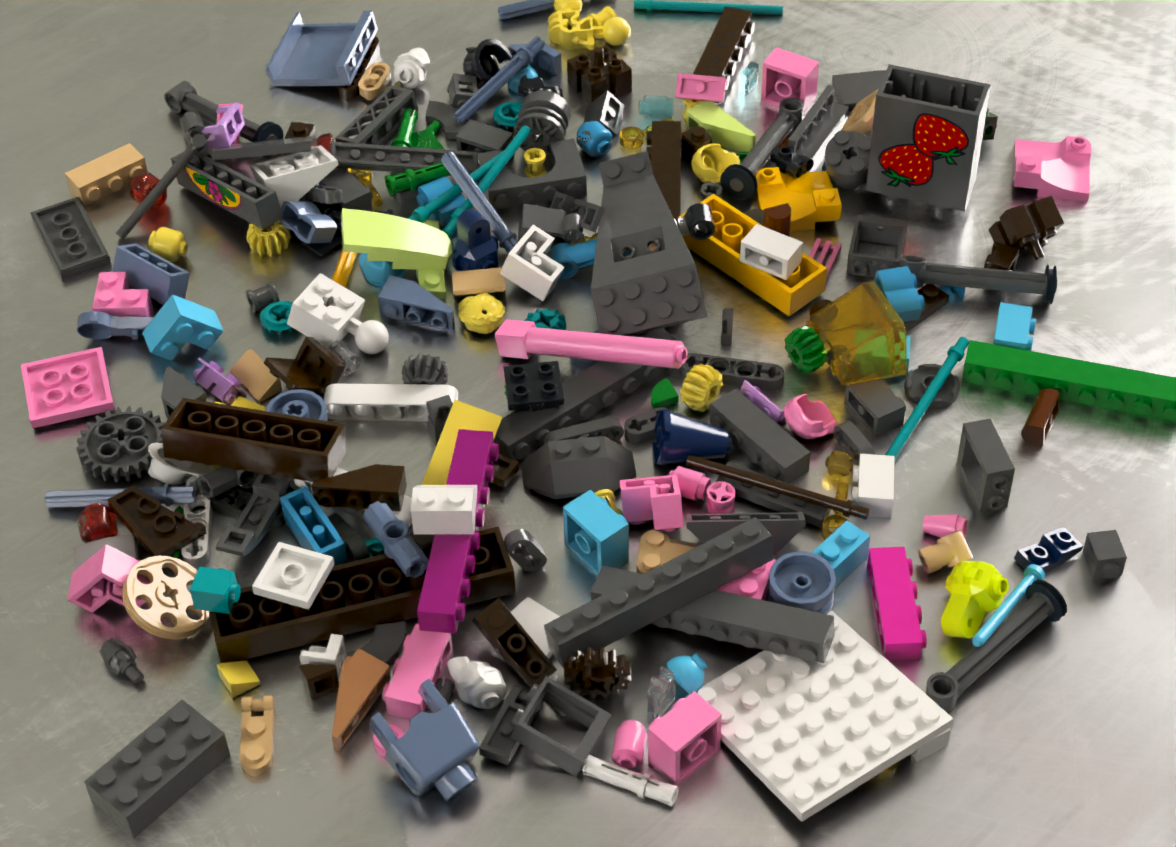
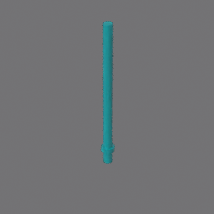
[634,0,783,15]
[885,337,969,461]

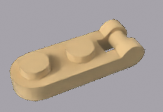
[239,695,275,776]

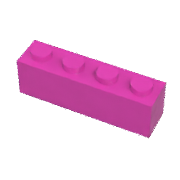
[867,547,927,662]

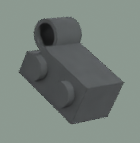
[517,204,583,249]

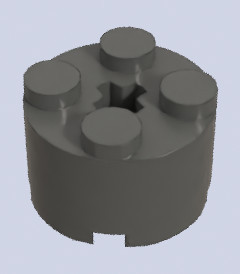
[825,130,871,190]

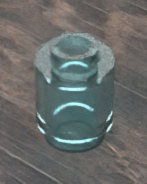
[639,95,674,120]

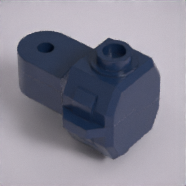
[452,208,499,271]

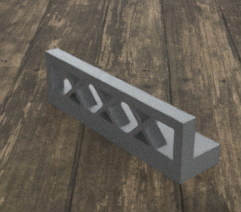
[335,85,419,145]
[788,85,849,162]

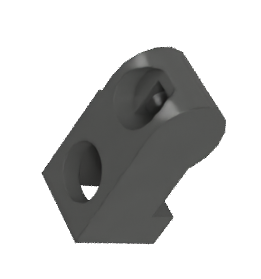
[426,395,453,446]

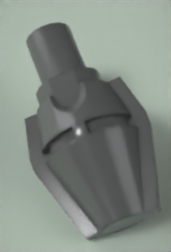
[99,637,144,684]

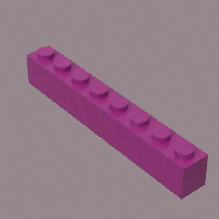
[417,429,499,634]

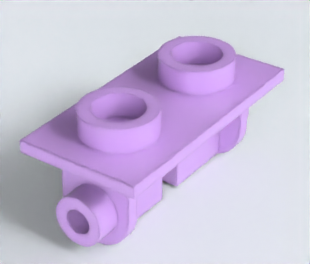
[193,357,247,404]
[739,380,787,426]

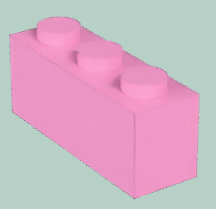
[382,624,453,720]

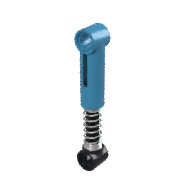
[550,203,715,279]

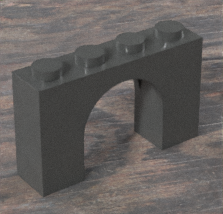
[478,139,587,209]

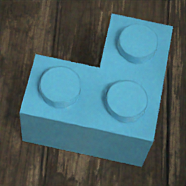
[142,294,223,361]

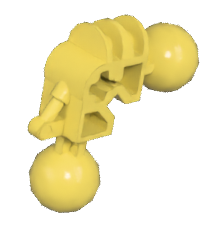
[548,0,631,50]

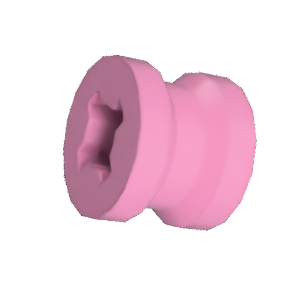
[706,481,735,514]

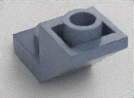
[508,44,562,76]

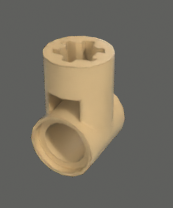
[918,530,973,574]

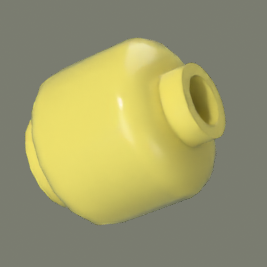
[148,227,188,263]

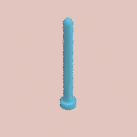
[973,564,1045,647]

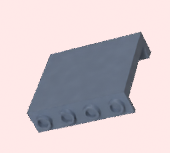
[266,11,378,87]

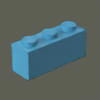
[280,486,348,566]

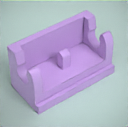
[202,102,245,149]

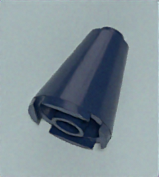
[652,409,732,465]

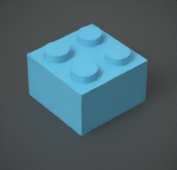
[563,490,629,575]

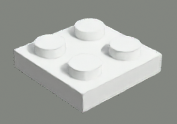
[252,542,335,610]

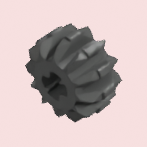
[401,353,448,385]

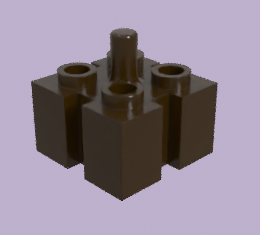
[567,45,632,104]
[988,196,1064,261]

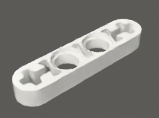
[181,475,213,569]

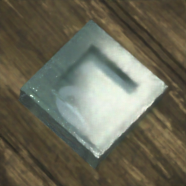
[739,61,759,95]

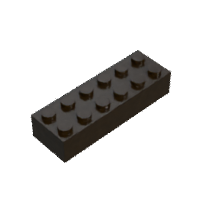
[161,398,346,482]

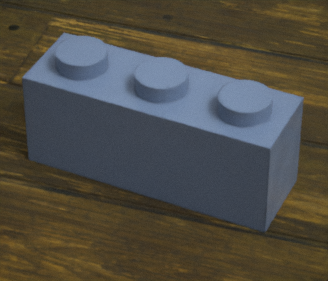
[112,243,190,305]

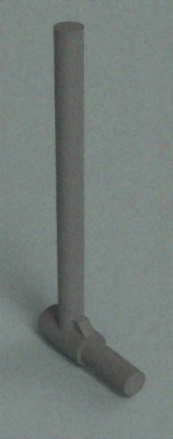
[116,134,206,240]

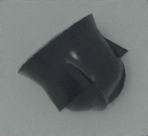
[463,39,513,89]

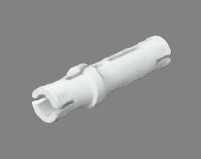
[582,755,679,807]

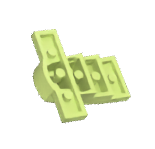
[341,208,453,299]

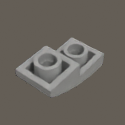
[74,535,139,570]

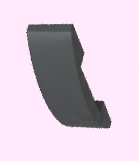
[550,191,605,233]
[215,474,290,557]

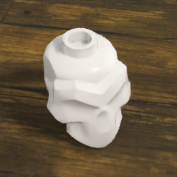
[394,47,430,90]
[448,656,507,709]

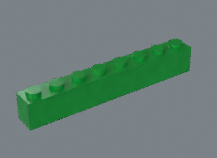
[961,340,1176,421]

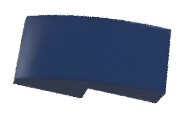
[1014,527,1083,573]

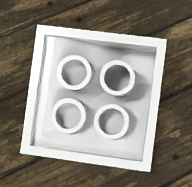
[250,145,339,208]

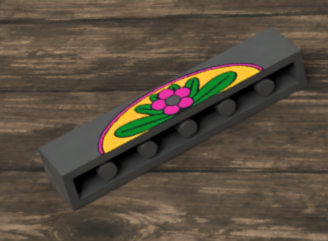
[171,152,283,229]

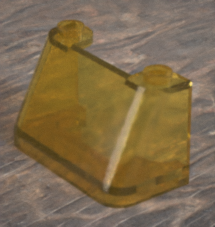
[806,281,906,386]

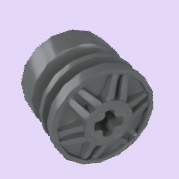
[514,90,571,156]

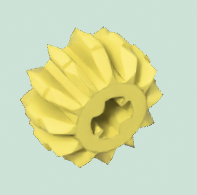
[246,220,291,257]
[680,363,723,412]

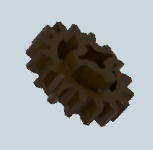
[564,647,631,698]

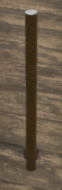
[686,455,870,520]

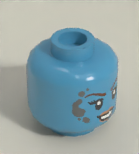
[576,121,612,157]

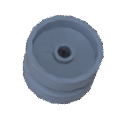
[265,389,328,421]
[767,551,836,614]

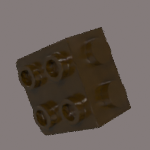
[264,337,346,395]

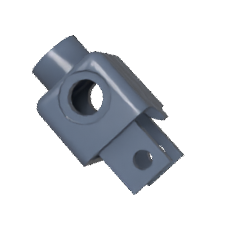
[368,679,479,802]

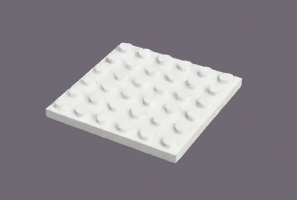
[685,611,953,822]

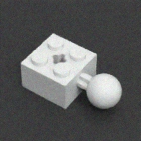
[287,273,389,354]

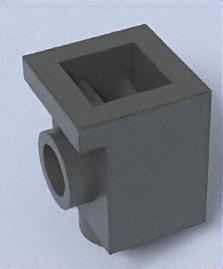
[447,73,478,109]

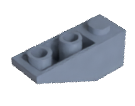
[378,276,455,332]

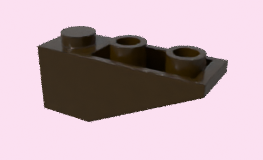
[312,464,407,512]
[472,598,557,688]

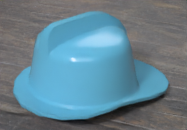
[359,253,405,288]

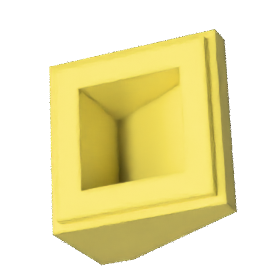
[217,661,261,698]

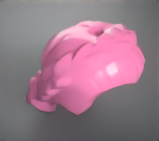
[784,394,837,439]

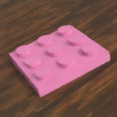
[21,347,115,428]

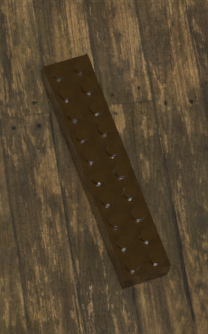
[209,526,516,663]

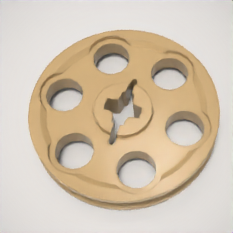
[122,556,210,639]

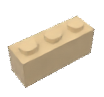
[65,143,149,207]

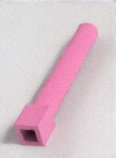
[494,319,688,369]

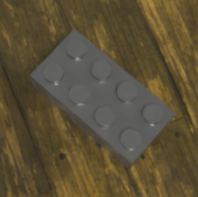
[84,700,230,838]

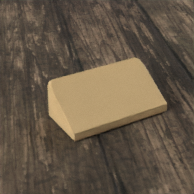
[452,267,506,296]
[230,348,282,403]

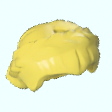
[692,143,740,183]
[458,293,506,334]

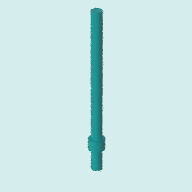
[443,125,531,238]
[407,150,504,223]

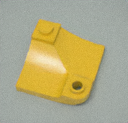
[756,167,842,232]

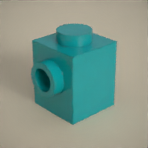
[190,566,241,614]

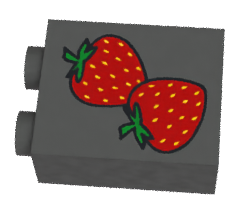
[866,64,991,212]

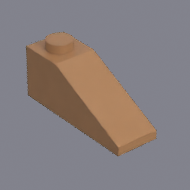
[332,648,391,752]

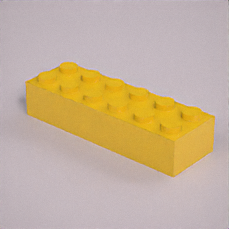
[677,194,827,317]

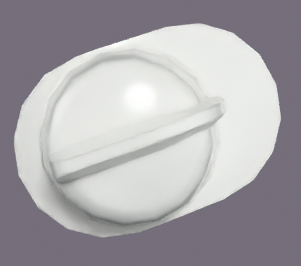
[148,442,214,485]

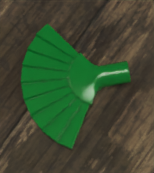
[396,120,445,150]

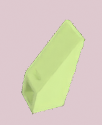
[686,101,756,152]

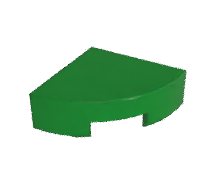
[651,378,679,409]

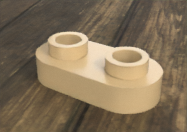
[358,62,391,99]

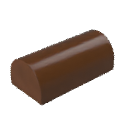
[763,203,791,237]
[1021,389,1059,448]

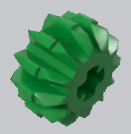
[785,326,827,374]

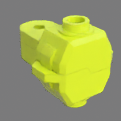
[941,561,1009,638]

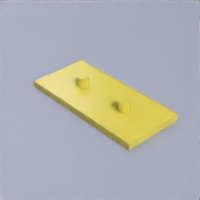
[421,400,502,485]

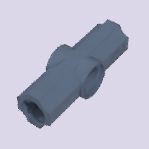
[363,501,429,578]

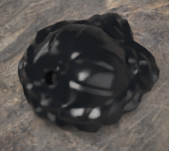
[517,75,563,98]

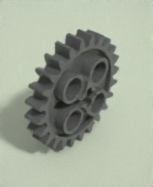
[76,406,165,482]

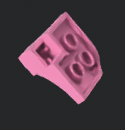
[1013,136,1091,201]

